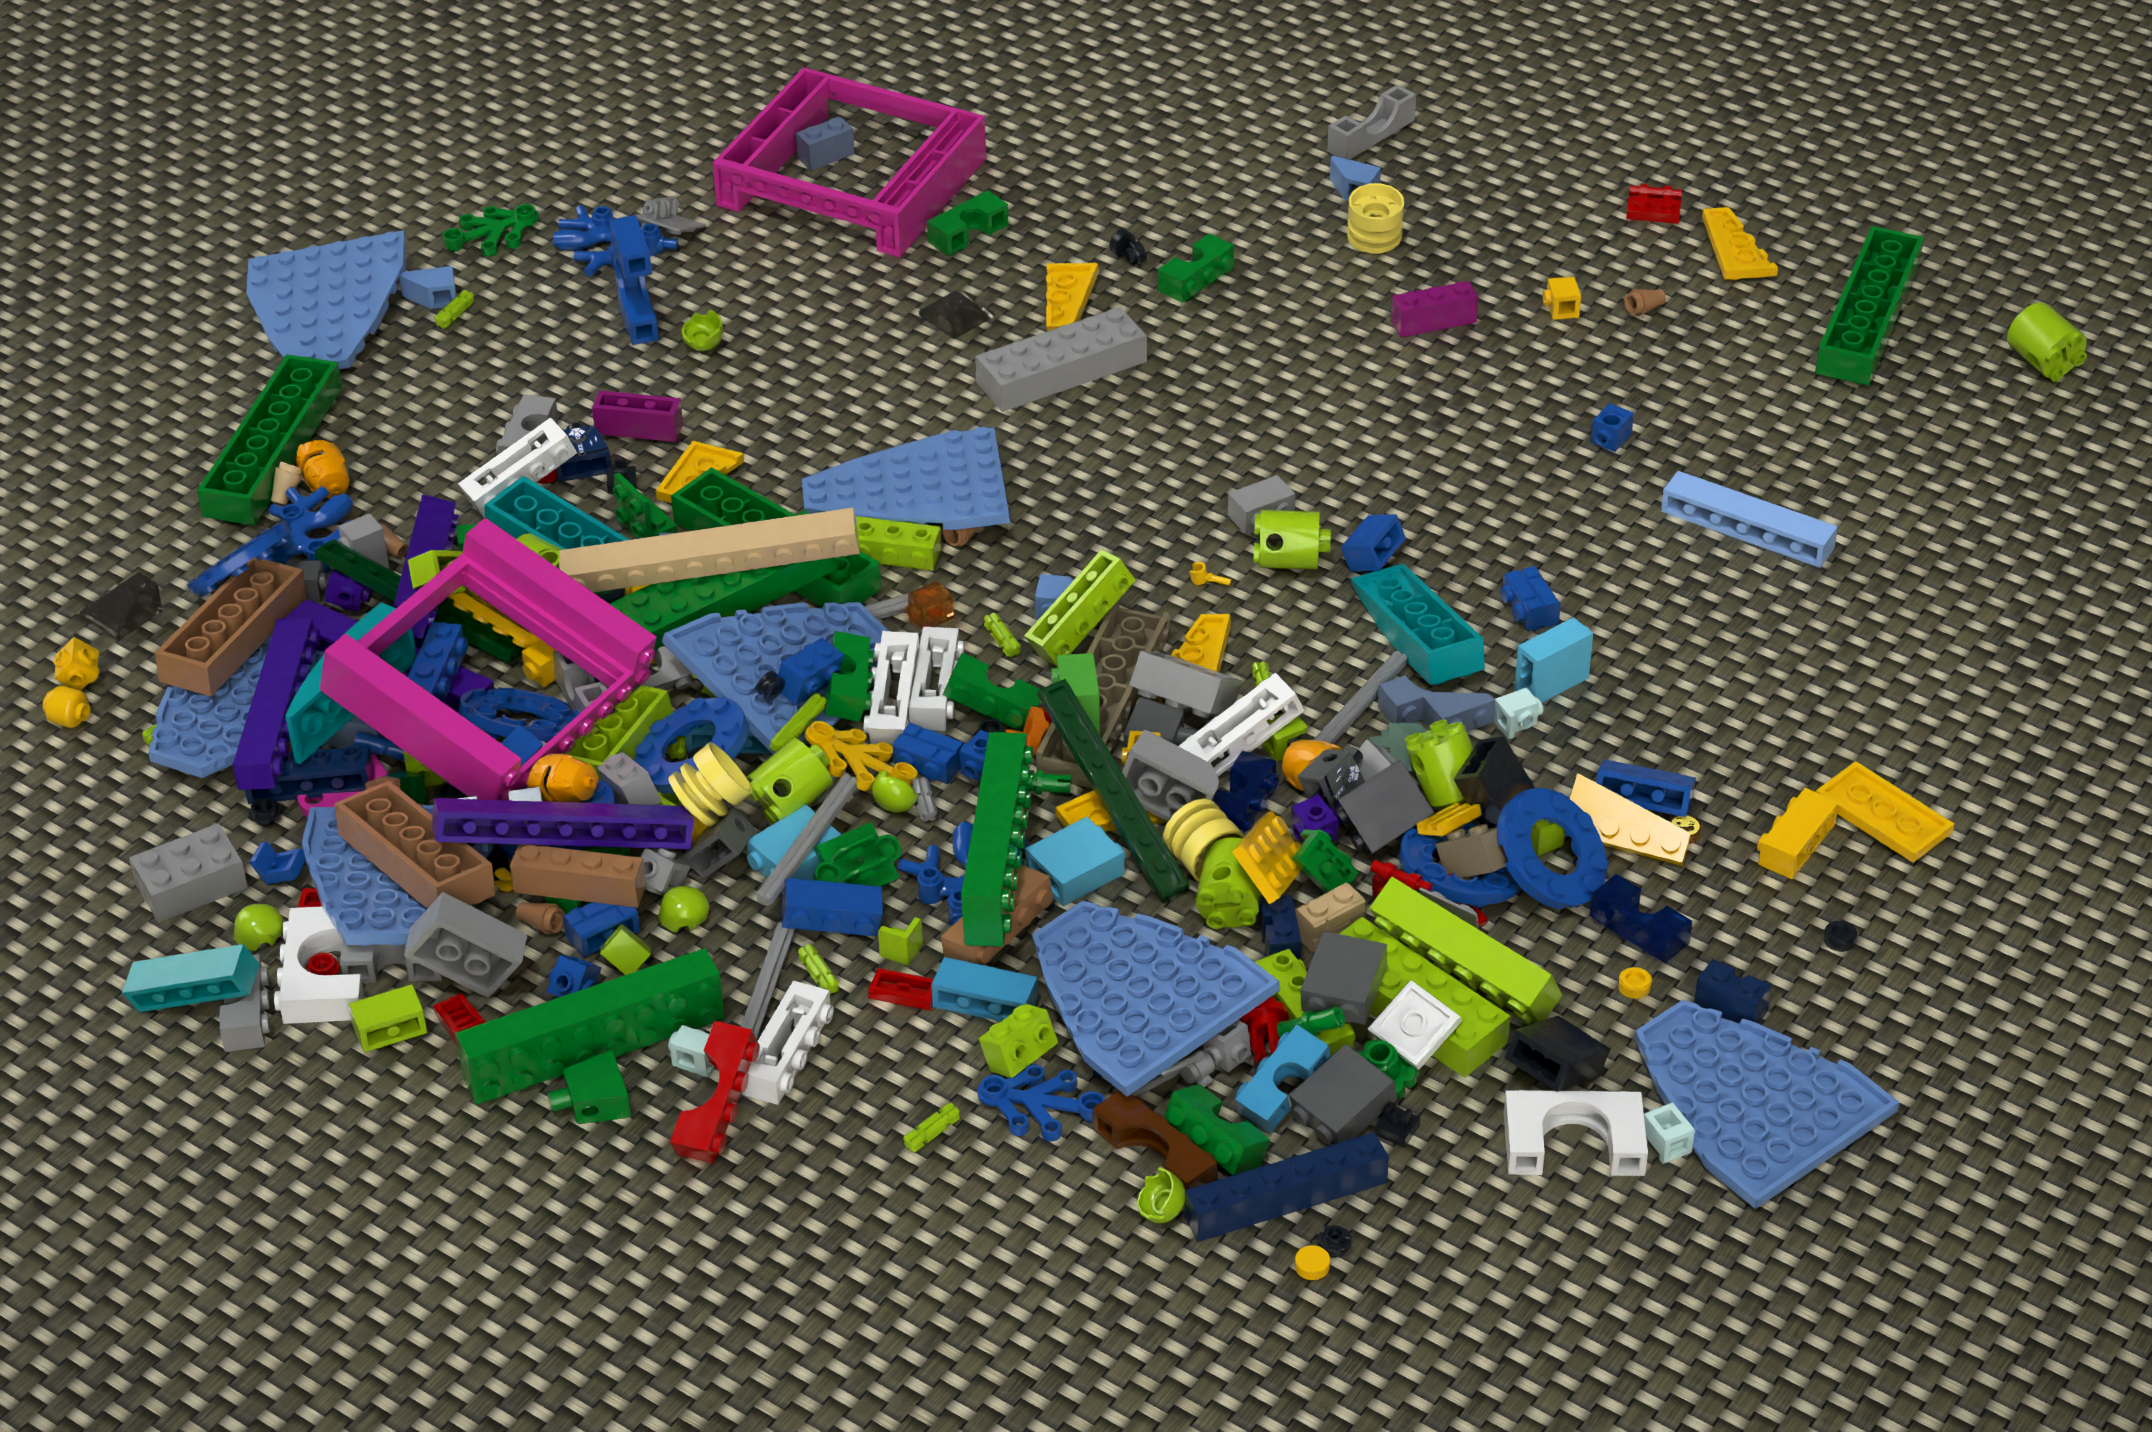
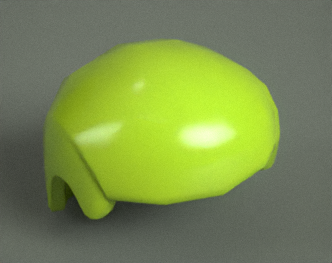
[681,310,723,351]
[872,770,919,813]
[658,886,710,932]
[234,904,284,951]
[1136,1167,1185,1223]

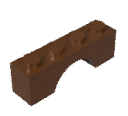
[1093,1090,1217,1204]

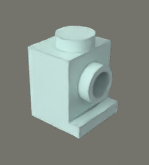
[1493,688,1543,739]
[668,1025,714,1077]
[1644,1102,1695,1164]

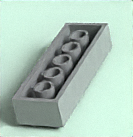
[975,307,1147,412]

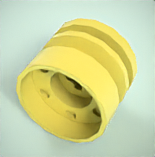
[1347,183,1404,254]
[668,742,753,827]
[1163,799,1245,882]

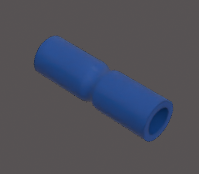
[353,731,405,761]

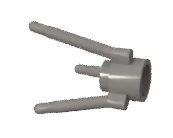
[1132,1050,1215,1096]

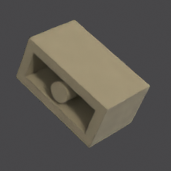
[1435,824,1509,878]

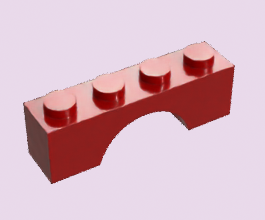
[670,1021,760,1164]

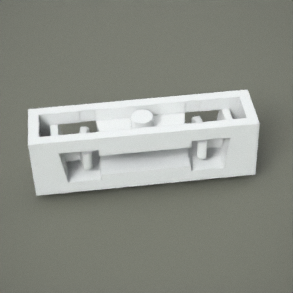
[458,418,577,518]
[909,627,964,731]
[864,631,920,747]
[1179,673,1304,776]
[741,981,834,1105]

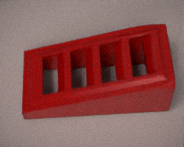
[432,993,486,1048]

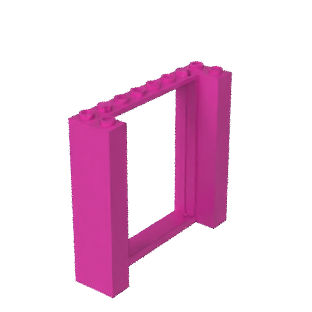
[713,67,986,258]
[320,518,657,800]

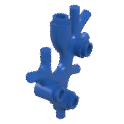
[553,205,678,277]
[262,486,353,573]
[898,822,1029,926]

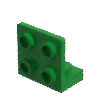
[612,473,678,539]

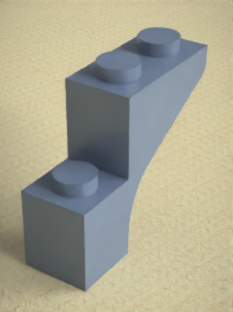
[1378,675,1495,732]

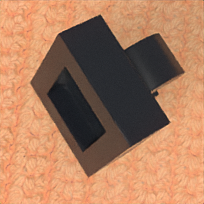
[607,459,637,494]
[1375,1102,1420,1148]

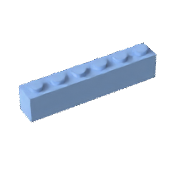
[1661,471,1838,568]

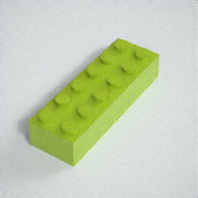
[1370,877,1563,1025]
[1339,917,1511,1078]

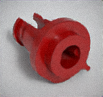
[1238,996,1289,1070]

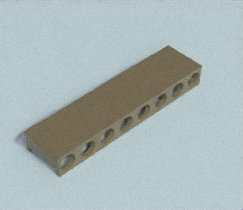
[1036,601,1170,789]

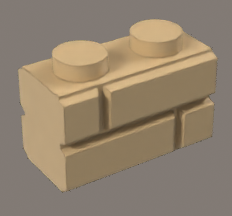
[1295,883,1366,952]

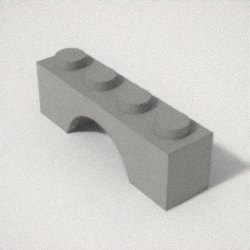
[1327,84,1416,160]

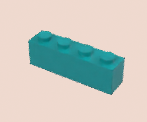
[122,944,260,1012]

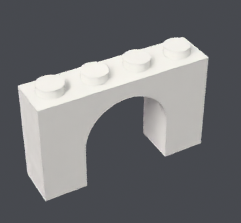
[274,907,364,1024]
[1504,1090,1648,1176]

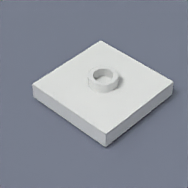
[1368,980,1462,1070]

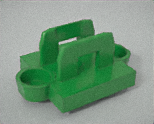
[813,822,902,887]

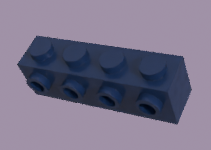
[244,746,374,804]

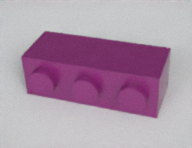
[1391,281,1478,337]
[592,390,683,442]

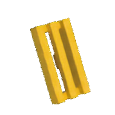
[1417,803,1482,836]

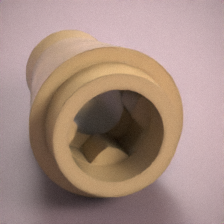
[270,461,303,505]

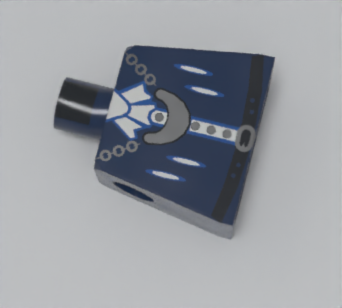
[557,423,611,482]

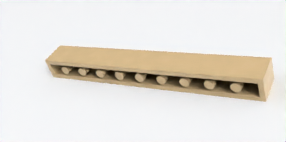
[559,508,860,592]

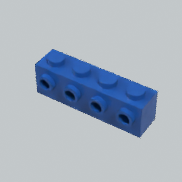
[408,622,468,703]

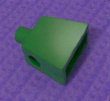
[547,1050,631,1124]

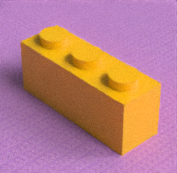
[1757,788,1839,879]

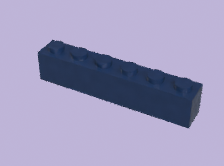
[1184,1132,1389,1242]

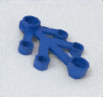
[977,1064,1105,1142]

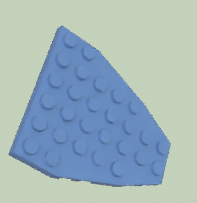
[246,230,407,370]
[802,427,1010,530]
[662,602,889,754]
[149,636,325,778]
[302,805,494,946]
[1032,901,1280,1097]
[1635,1000,1900,1209]

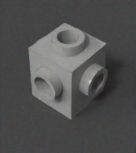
[639,848,690,894]
[1203,1020,1252,1072]

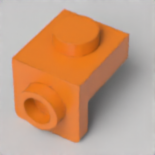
[1005,706,1049,755]

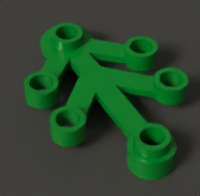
[442,204,539,257]

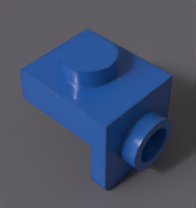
[250,841,306,885]

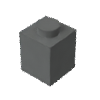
[285,561,328,602]

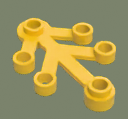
[805,721,918,791]

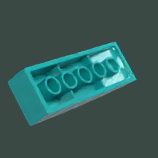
[485,476,630,550]
[1351,564,1485,685]
[285,602,417,764]

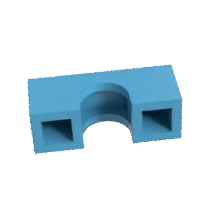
[1235,1025,1331,1135]

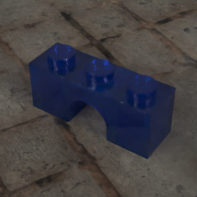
[1212,750,1279,834]
[1589,874,1692,964]

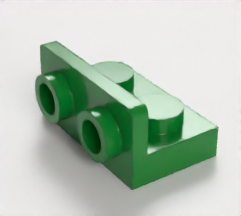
[1292,829,1359,894]

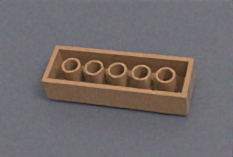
[155,557,306,696]
[334,781,495,908]

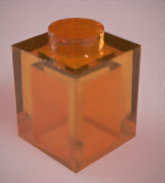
[906,581,954,630]

